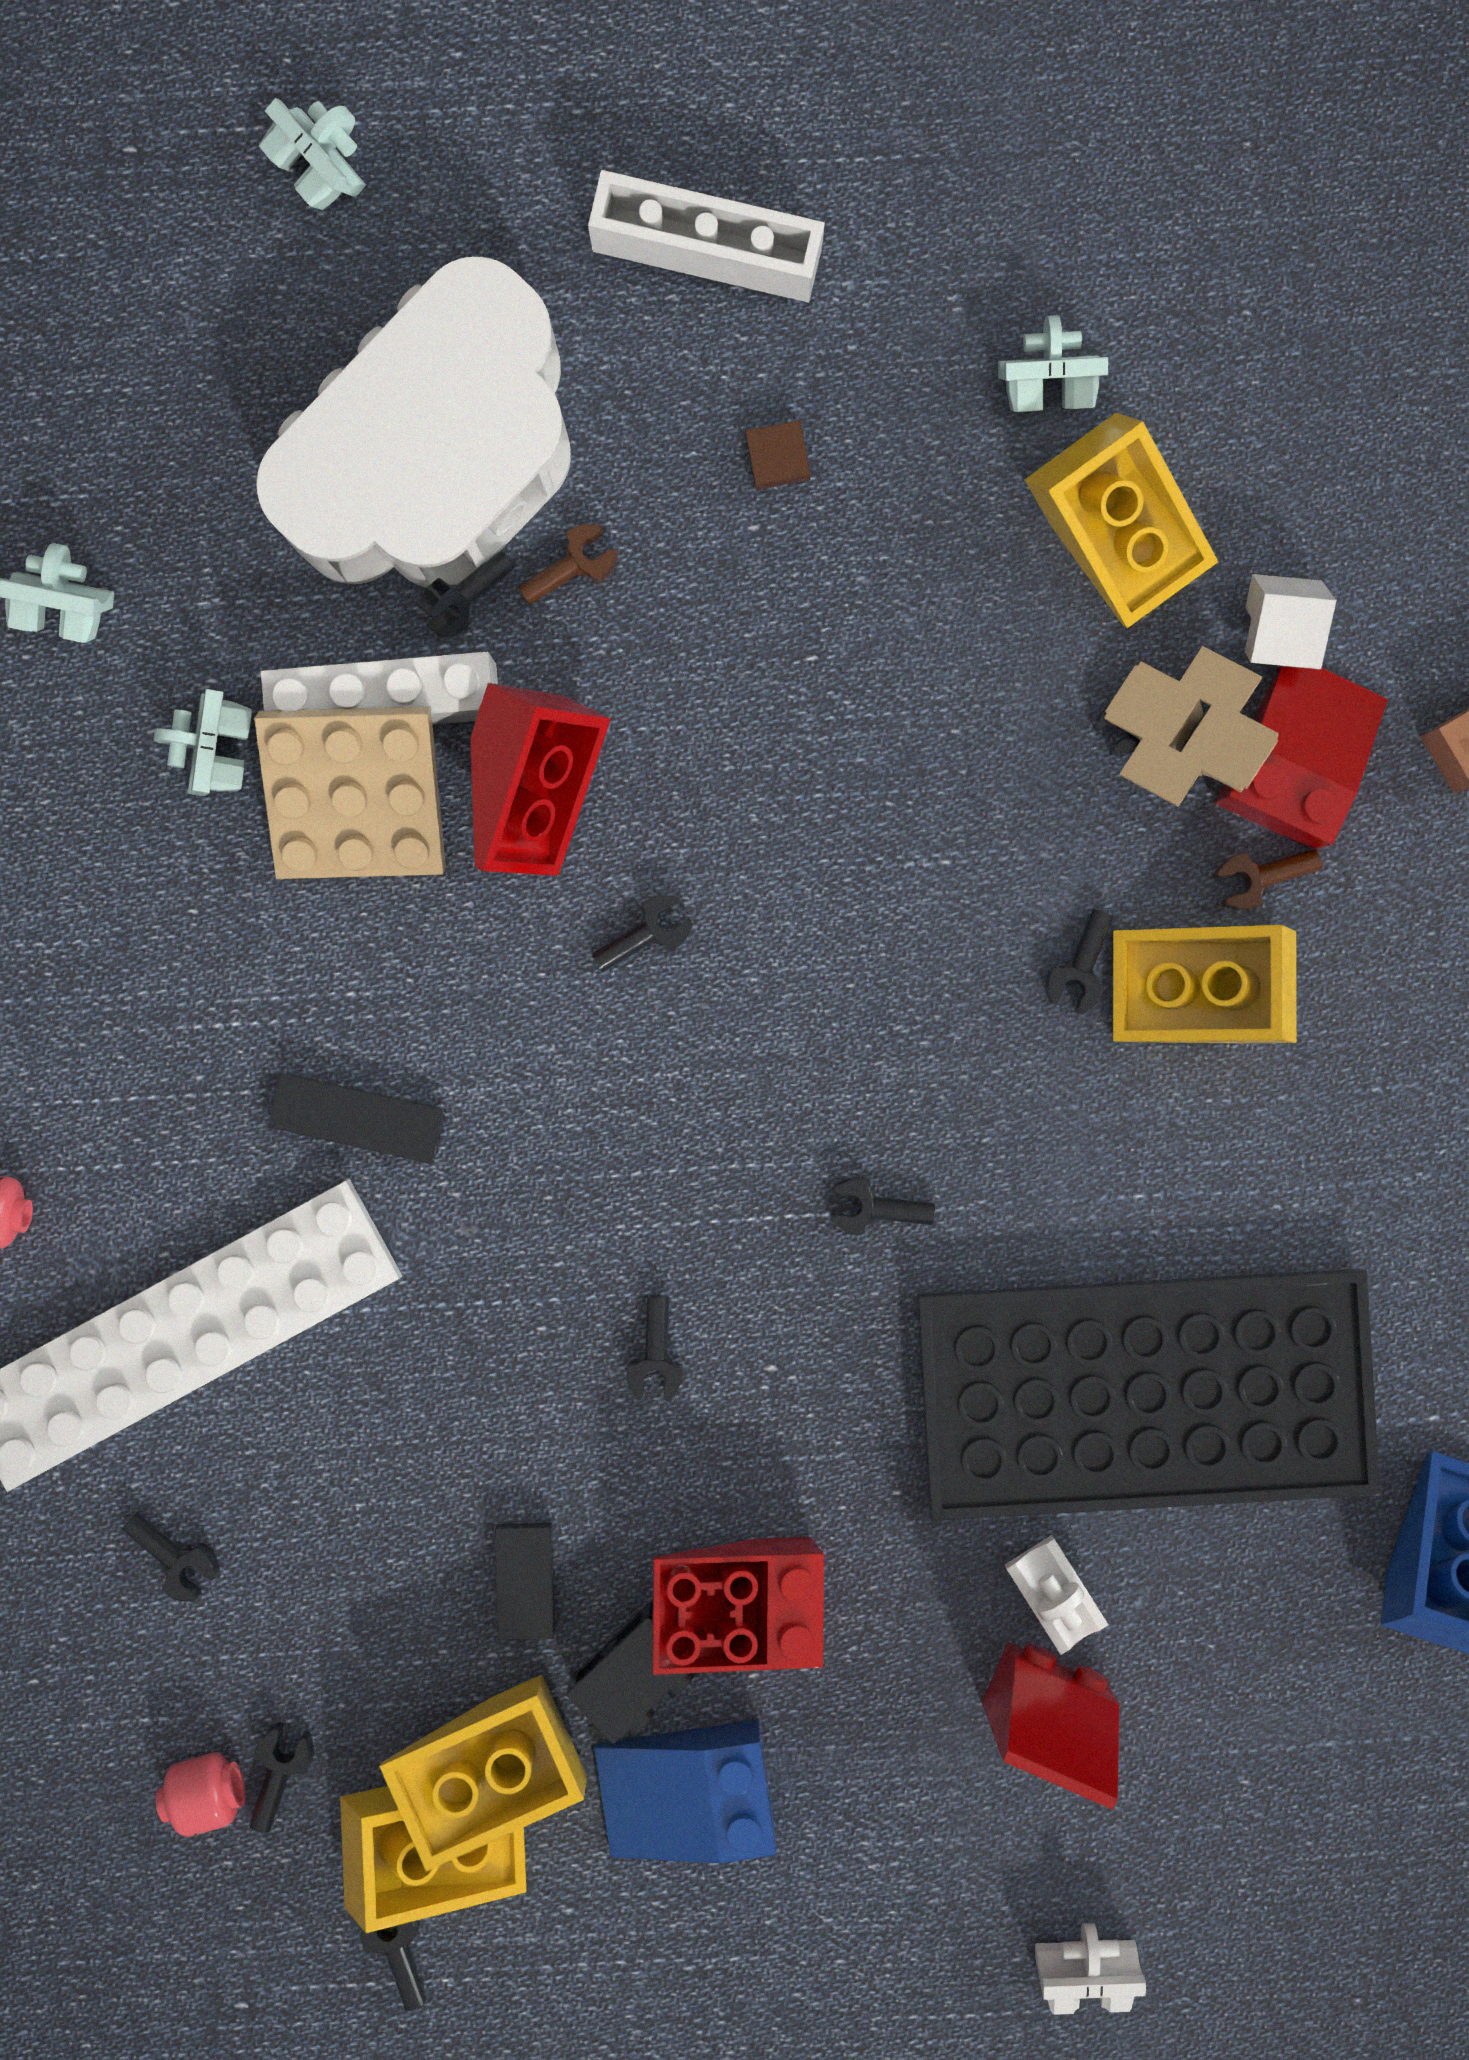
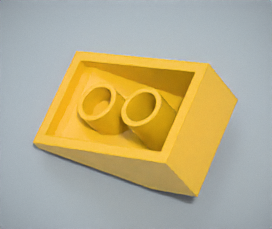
[1025,413,1218,628]
[1113,925,1297,1044]
[379,1675,587,1871]
[340,1786,526,1933]

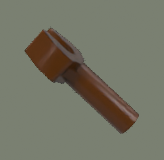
[517,524,618,605]
[1213,849,1322,910]

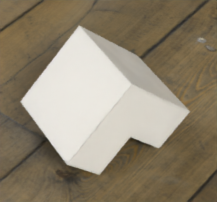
[1245,574,1337,669]

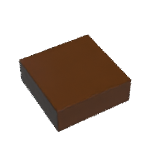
[745,420,811,490]

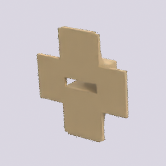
[1104,646,1279,807]

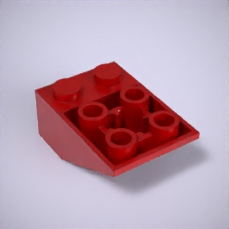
[652,1537,824,1675]

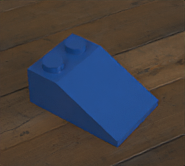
[1380,1451,1469,1654]
[594,1719,776,1863]

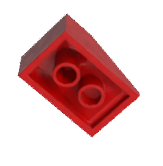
[1214,665,1388,850]
[470,683,611,876]
[981,1642,1120,1810]

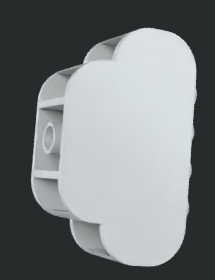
[257,257,571,588]

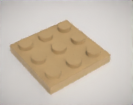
[254,706,446,879]

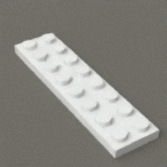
[0,1179,402,1492]

